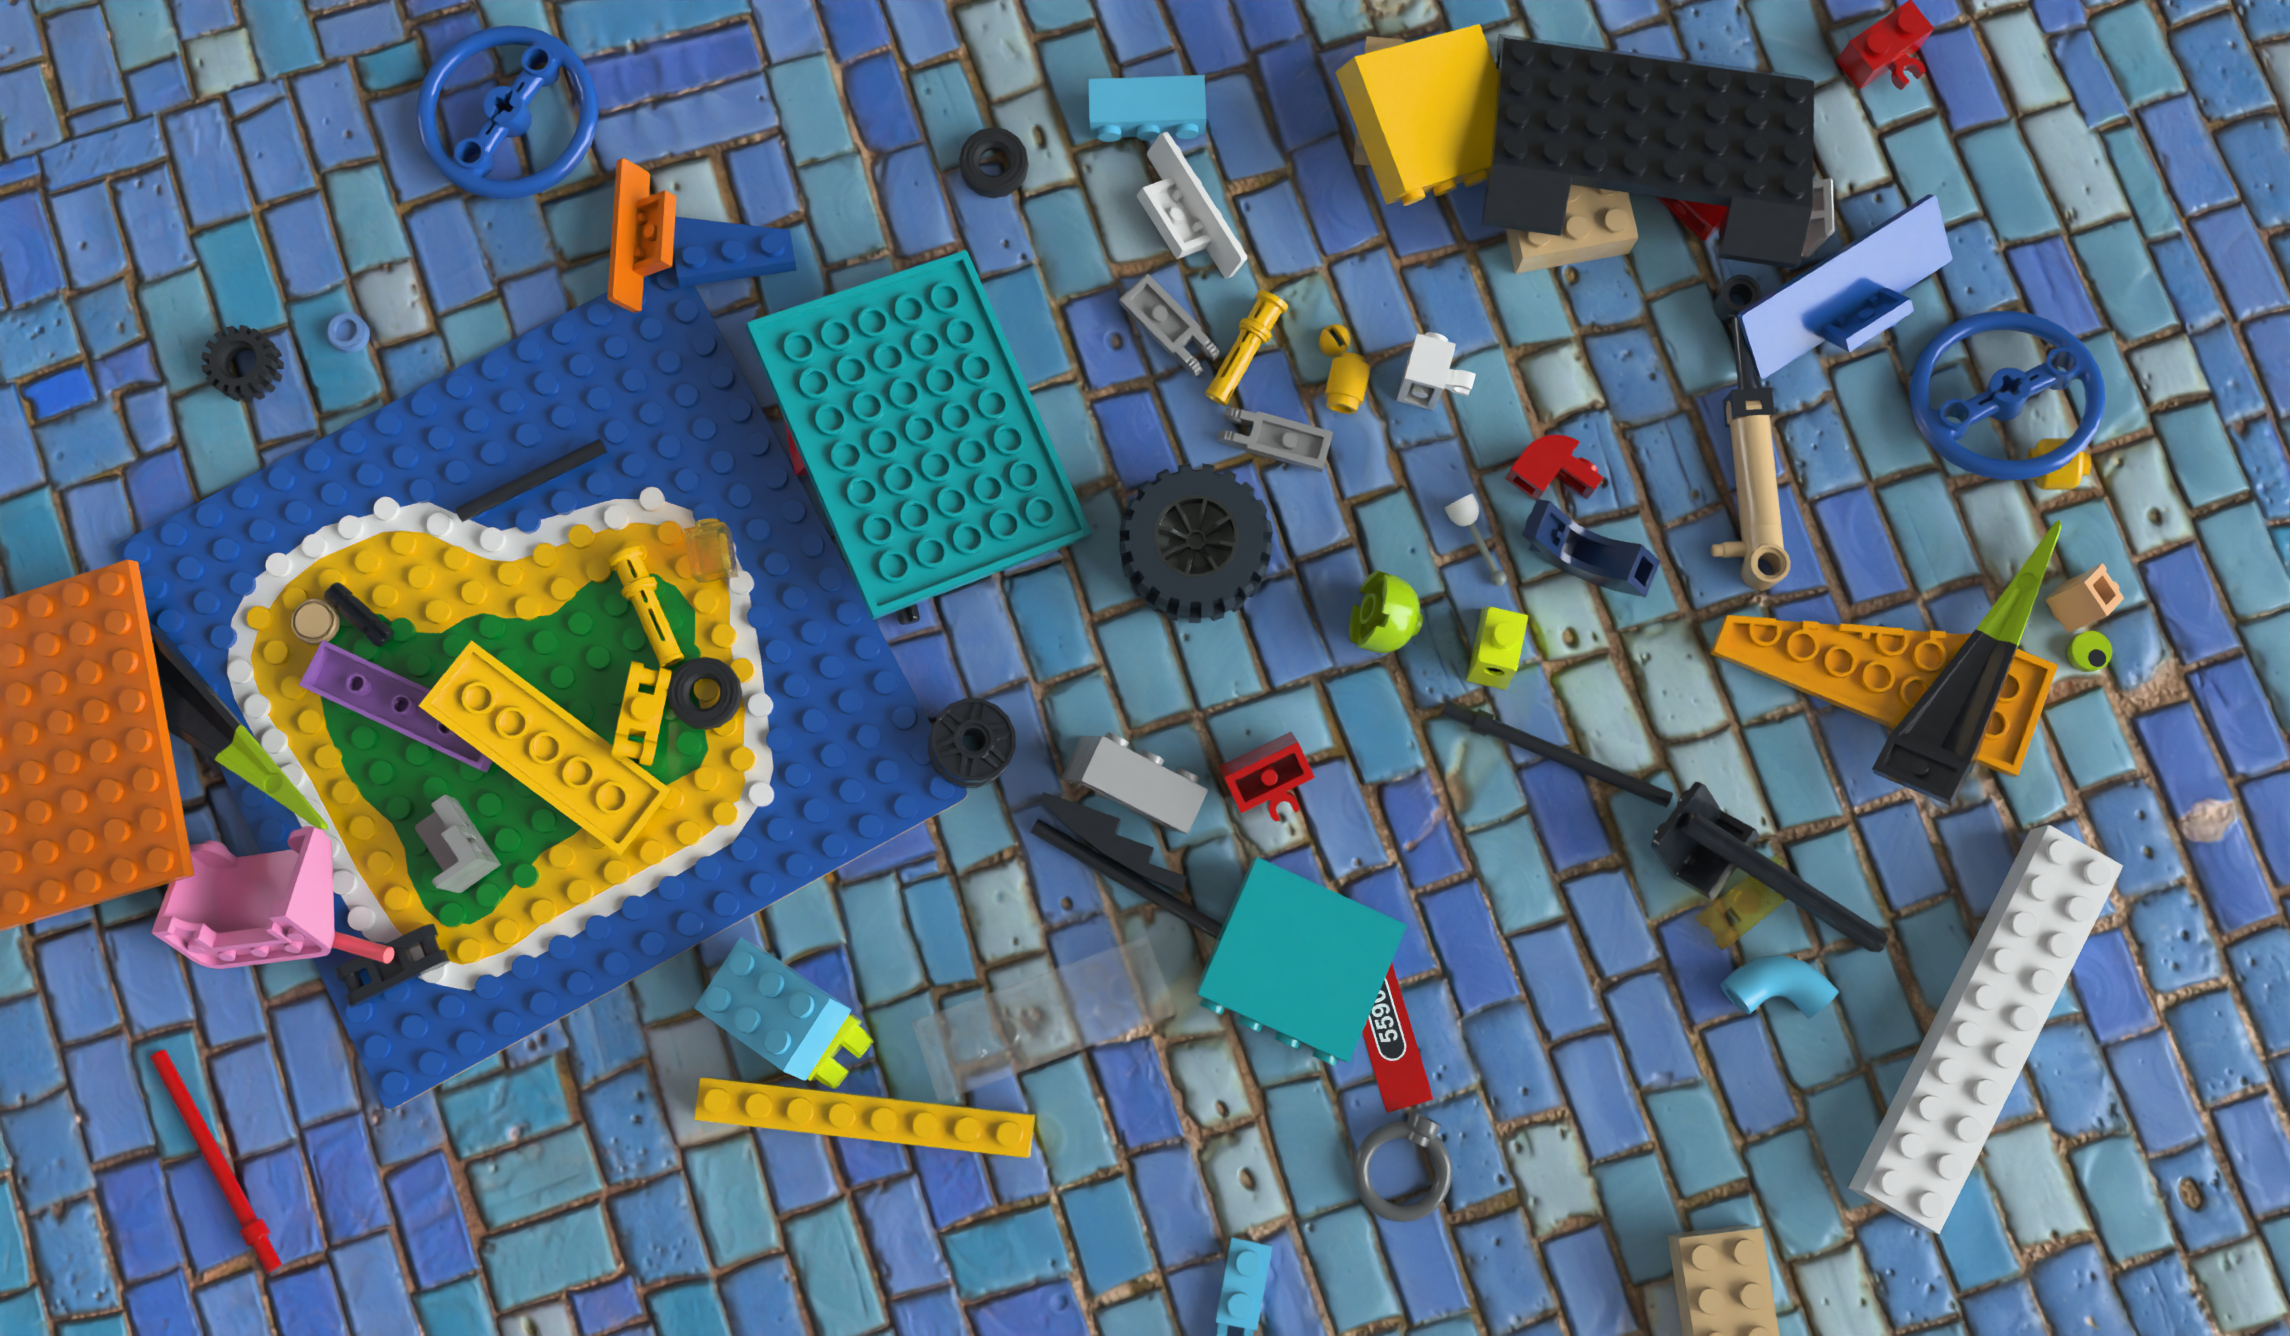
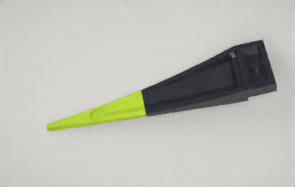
[1872,520,2061,806]
[149,621,329,829]

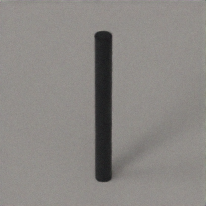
[455,438,608,522]

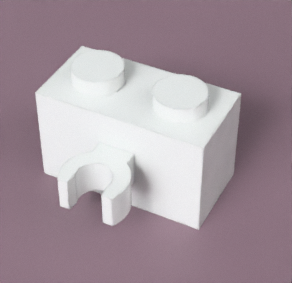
[1396,332,1476,411]

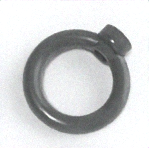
[1353,1111,1452,1222]

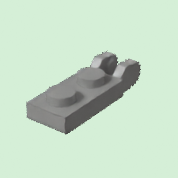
[1119,274,1220,377]
[1217,407,1333,473]

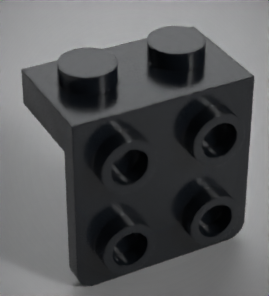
[1651,781,1760,901]

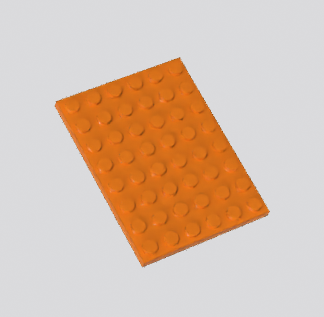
[0,559,195,932]

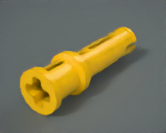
[1205,290,1288,406]
[607,546,684,668]

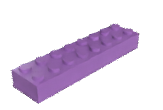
[299,640,493,773]

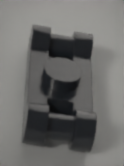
[334,924,450,1008]

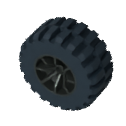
[1119,463,1273,623]

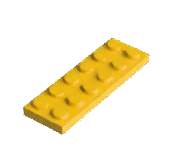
[419,640,672,856]

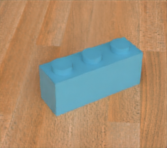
[1088,75,1206,142]

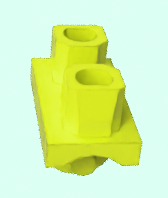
[807,1014,874,1089]

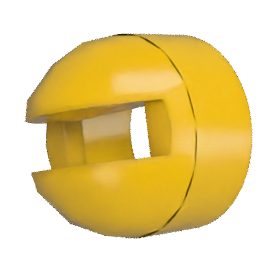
[1319,324,1351,358]

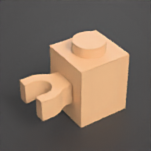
[2045,563,2124,633]

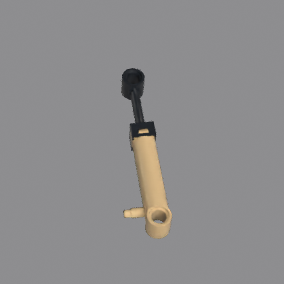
[1710,274,1791,591]

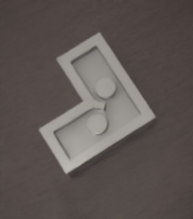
[415,795,501,893]

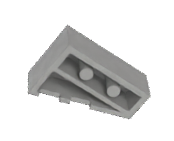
[1061,732,1208,834]

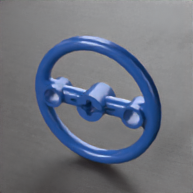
[416,25,599,199]
[1910,311,2106,480]

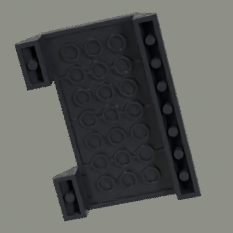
[1481,34,1814,269]

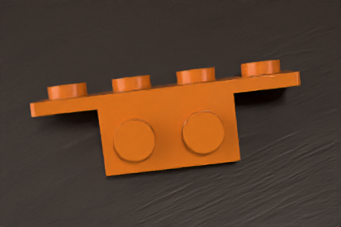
[607,158,676,313]

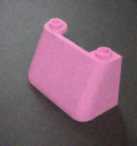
[151,826,335,969]

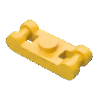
[610,661,672,766]

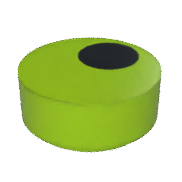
[2067,631,2112,672]

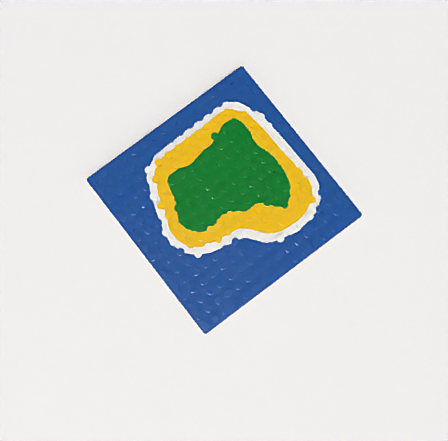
[115,257,967,1109]

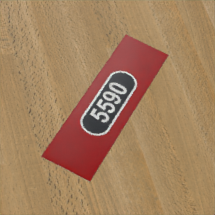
[1362,963,1434,1113]

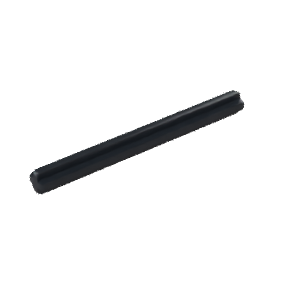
[1681,813,1888,952]

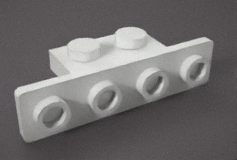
[1137,132,1247,279]

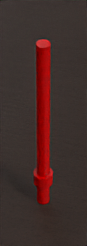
[150,1049,283,1273]

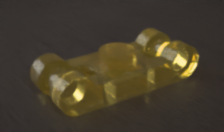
[1695,853,1787,950]

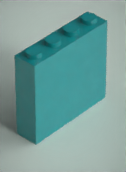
[1193,857,1407,1066]

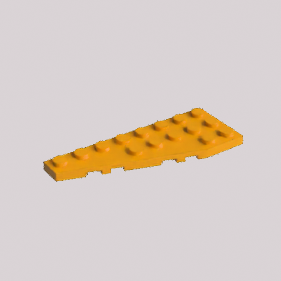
[1710,615,2058,777]

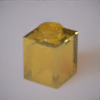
[684,518,738,583]

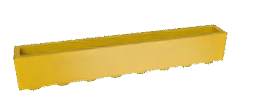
[694,1077,1035,1158]

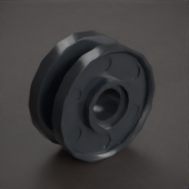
[928,698,1016,788]

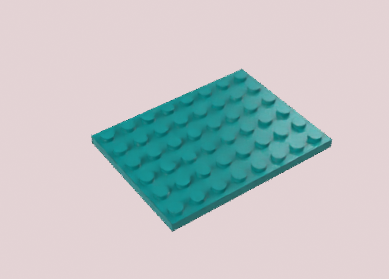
[745,250,1093,621]

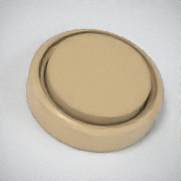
[291,599,340,645]

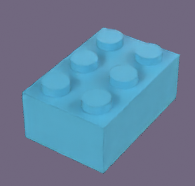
[694,937,852,1081]

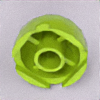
[1349,570,1423,653]

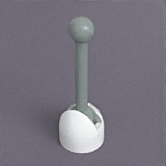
[1444,493,1507,586]

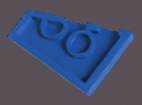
[673,217,797,287]

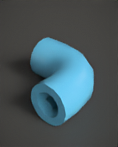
[1720,955,1839,1019]

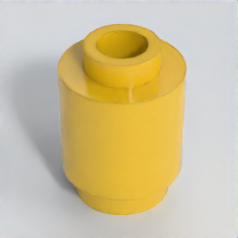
[1324,352,1371,414]

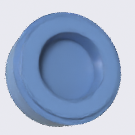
[326,312,370,354]

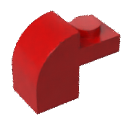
[1505,434,1604,500]

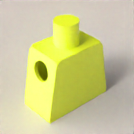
[1466,606,1528,690]

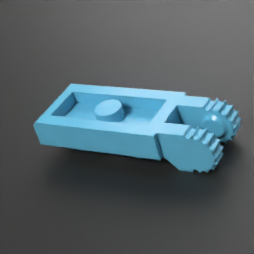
[1215,1237,1273,1336]

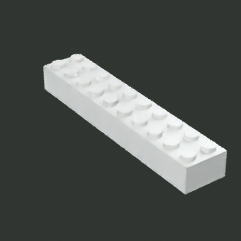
[1848,825,2123,1234]

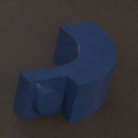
[1522,499,1660,597]

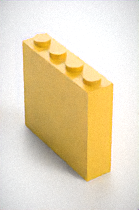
[1335,24,1499,206]

